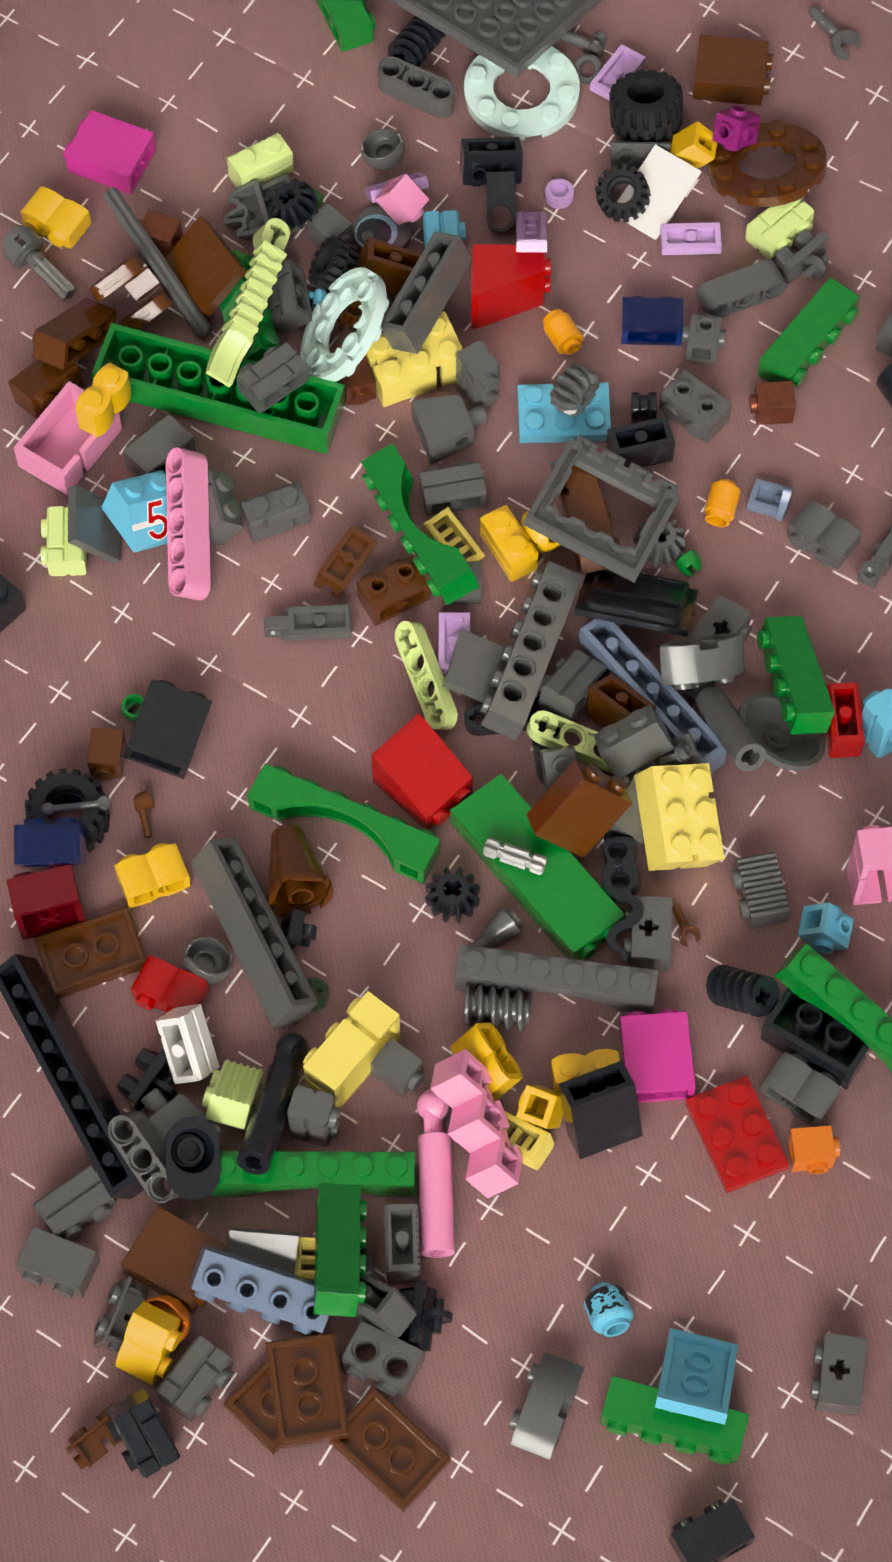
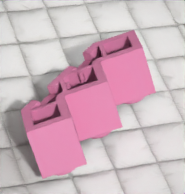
[430,1049,523,1198]

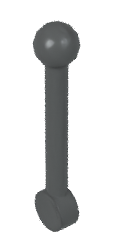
[42,796,111,815]

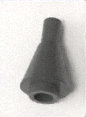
[469,907,522,948]

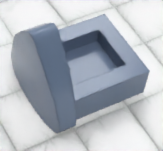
[747,478,794,521]

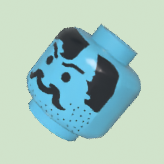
[584,1282,634,1337]

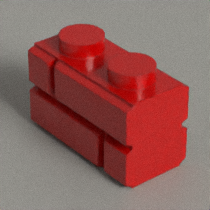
[826,682,865,758]

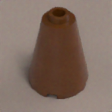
[267,824,333,916]

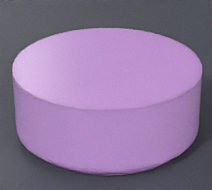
[544,178,574,209]

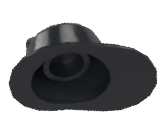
[165,1116,221,1200]

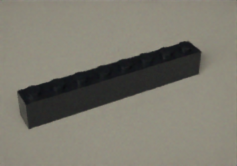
[0,954,144,1200]

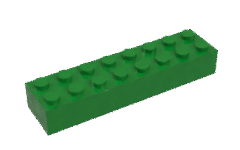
[92,323,345,454]

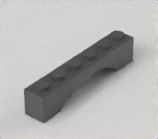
[455,944,658,1014]

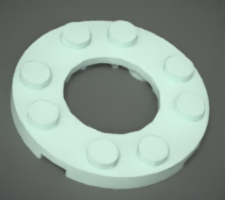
[464,46,580,141]
[300,267,389,382]

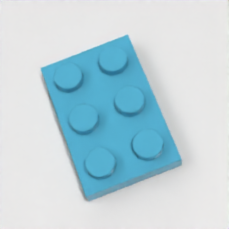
[517,382,611,443]
[655,1328,738,1425]

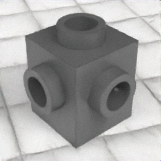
[682,313,726,364]

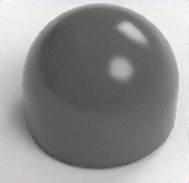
[574,54,604,84]

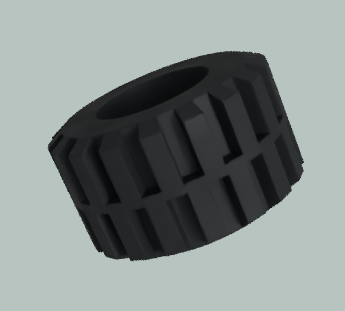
[609,69,683,142]
[25,768,110,858]

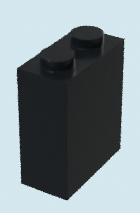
[123,679,212,779]
[559,1060,643,1159]

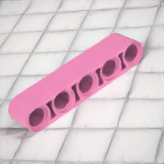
[166,447,211,601]

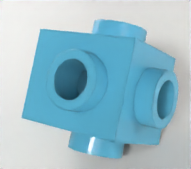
[798,902,854,954]

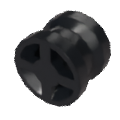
[631,392,657,423]

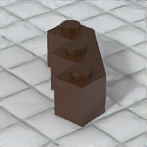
[550,461,621,574]

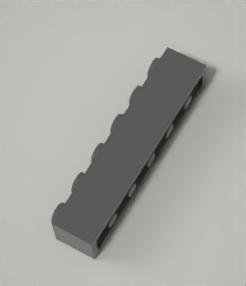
[191,837,318,1028]

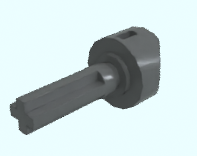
[3,225,76,301]

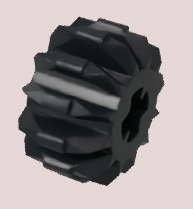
[267,178,319,231]
[425,866,480,923]

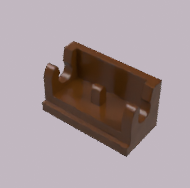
[313,525,378,597]

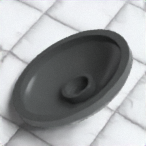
[738,692,826,771]

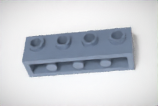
[188,1244,329,1335]

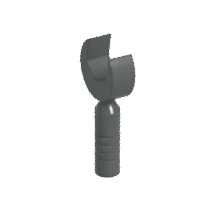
[809,6,861,60]

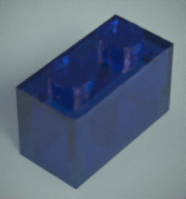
[621,296,683,346]
[14,817,86,867]

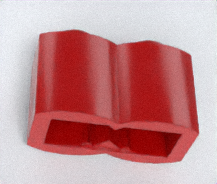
[130,955,210,1015]

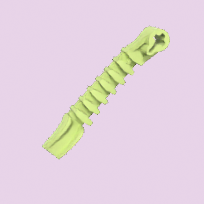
[206,218,290,387]

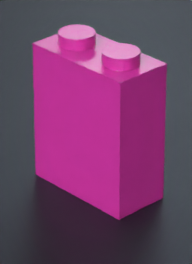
[64,110,156,194]
[619,1009,696,1103]

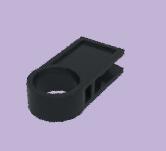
[486,171,516,232]

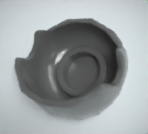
[360,128,405,170]
[183,936,233,985]

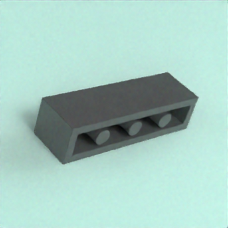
[381,231,472,354]

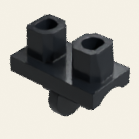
[117,1048,177,1112]
[397,1281,453,1351]

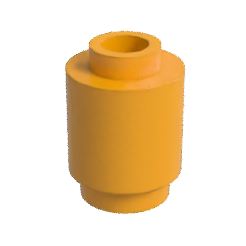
[542,309,584,355]
[704,479,741,527]

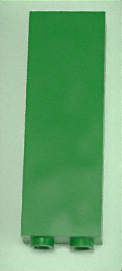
[450,774,625,961]

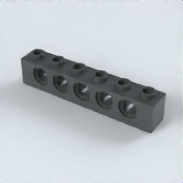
[480,560,583,741]

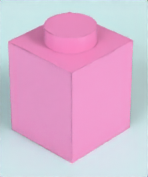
[375,174,429,225]

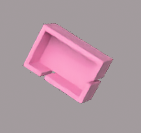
[14,381,122,496]
[846,825,892,906]

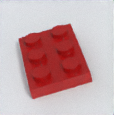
[685,1075,789,1194]

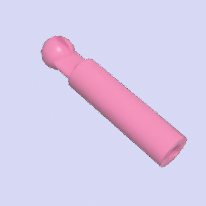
[417,1089,455,1258]

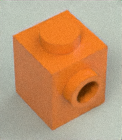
[787,1125,840,1174]

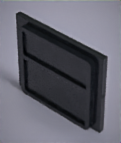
[574,569,698,636]

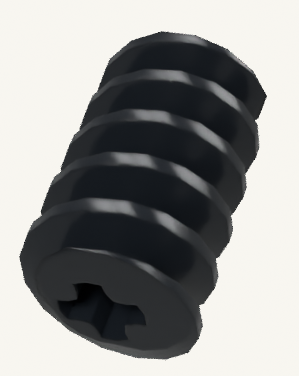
[388,16,446,67]
[706,964,780,1017]

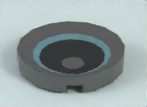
[353,205,412,251]

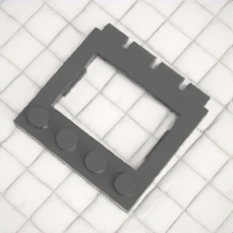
[523,435,681,583]

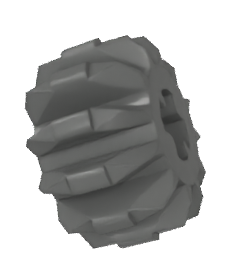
[550,362,599,417]
[633,519,686,569]

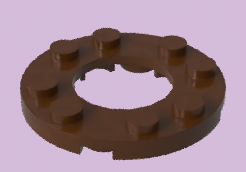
[708,120,827,207]

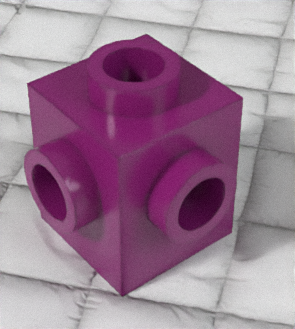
[712,105,761,151]

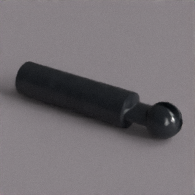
[237,1033,308,1175]

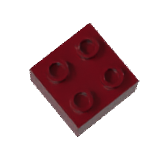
[6,864,85,940]

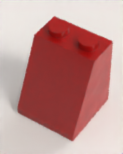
[471,244,551,329]
[372,713,473,830]

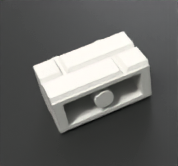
[155,1004,220,1084]

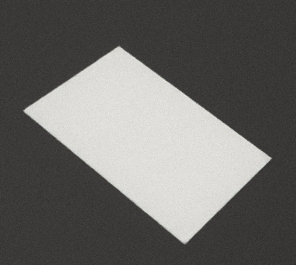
[617,144,702,240]

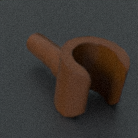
[133,790,155,838]
[672,904,701,947]

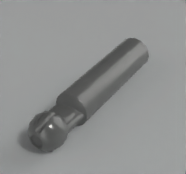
[685,681,766,772]

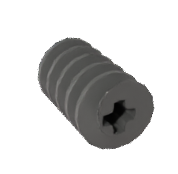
[463,983,533,1032]

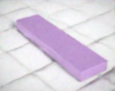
[516,211,547,252]

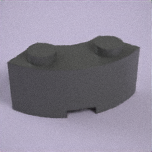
[660,634,745,690]
[509,1352,585,1460]

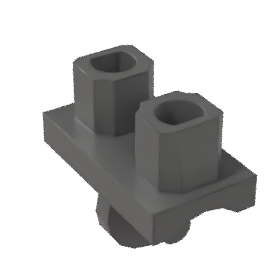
[775,229,829,285]

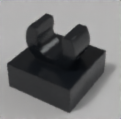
[281,908,317,950]

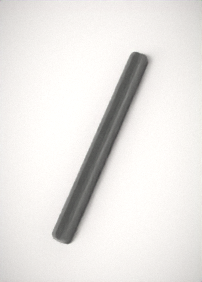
[103,187,212,338]

